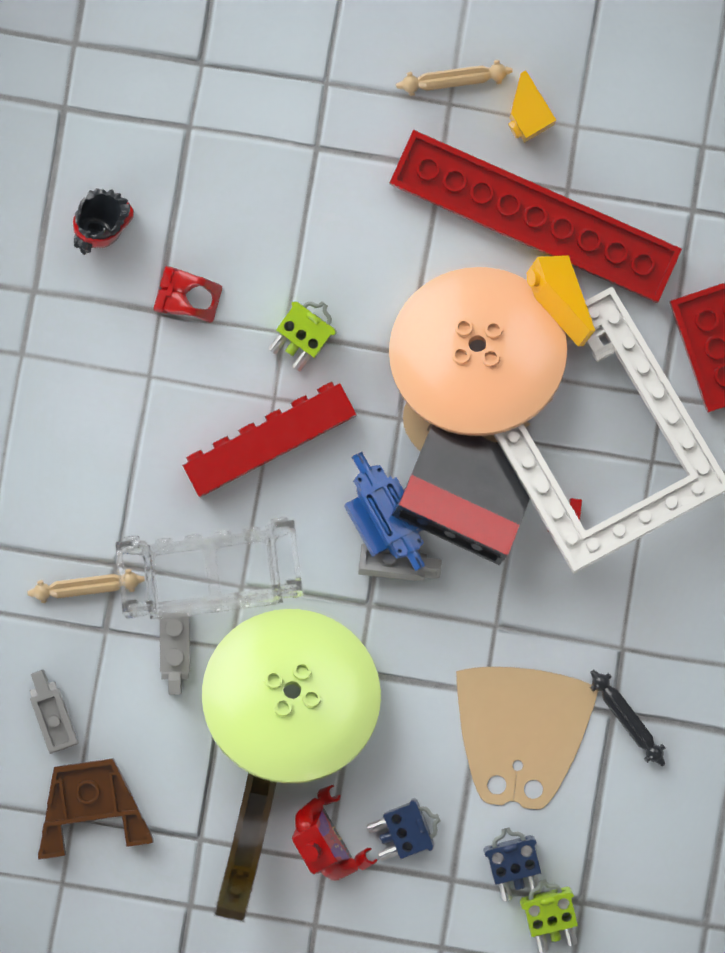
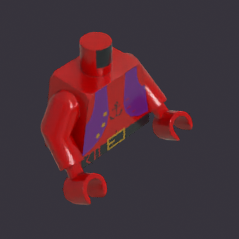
[292,785,377,881]

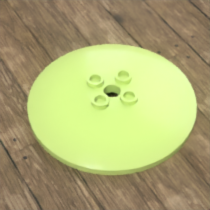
[202,609,381,783]

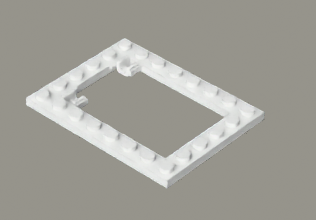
[494,287,725,574]

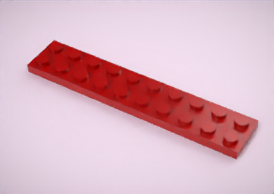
[389,129,682,303]

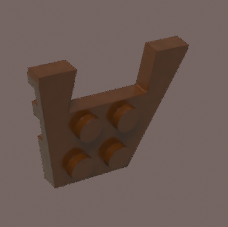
[38,758,154,860]

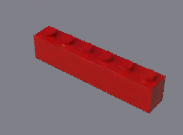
[182,382,357,498]

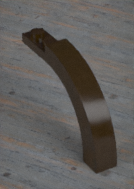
[214,773,277,922]

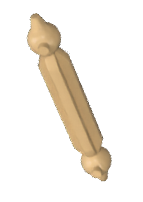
[396,60,513,96]
[27,569,145,603]

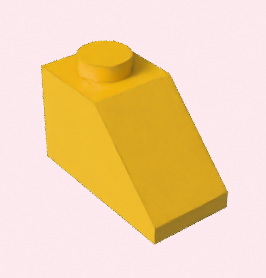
[508,70,556,143]

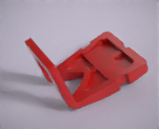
[153,266,222,322]

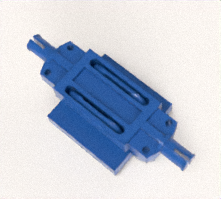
[344,452,426,572]

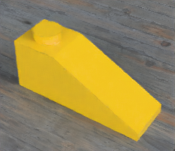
[526,255,595,347]

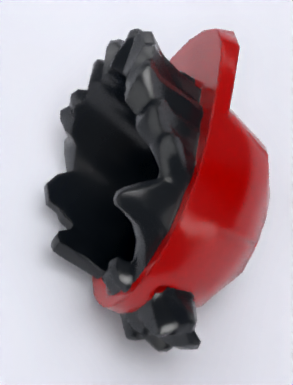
[73,188,134,255]

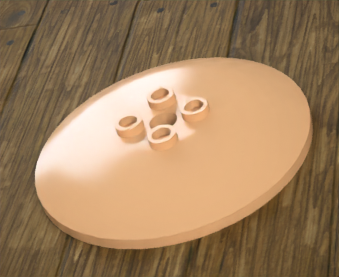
[389,267,567,436]

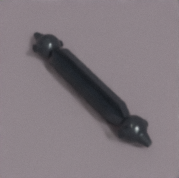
[590,669,666,766]

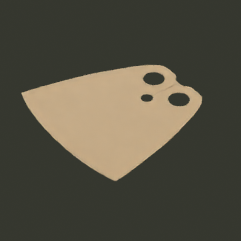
[456,667,598,809]

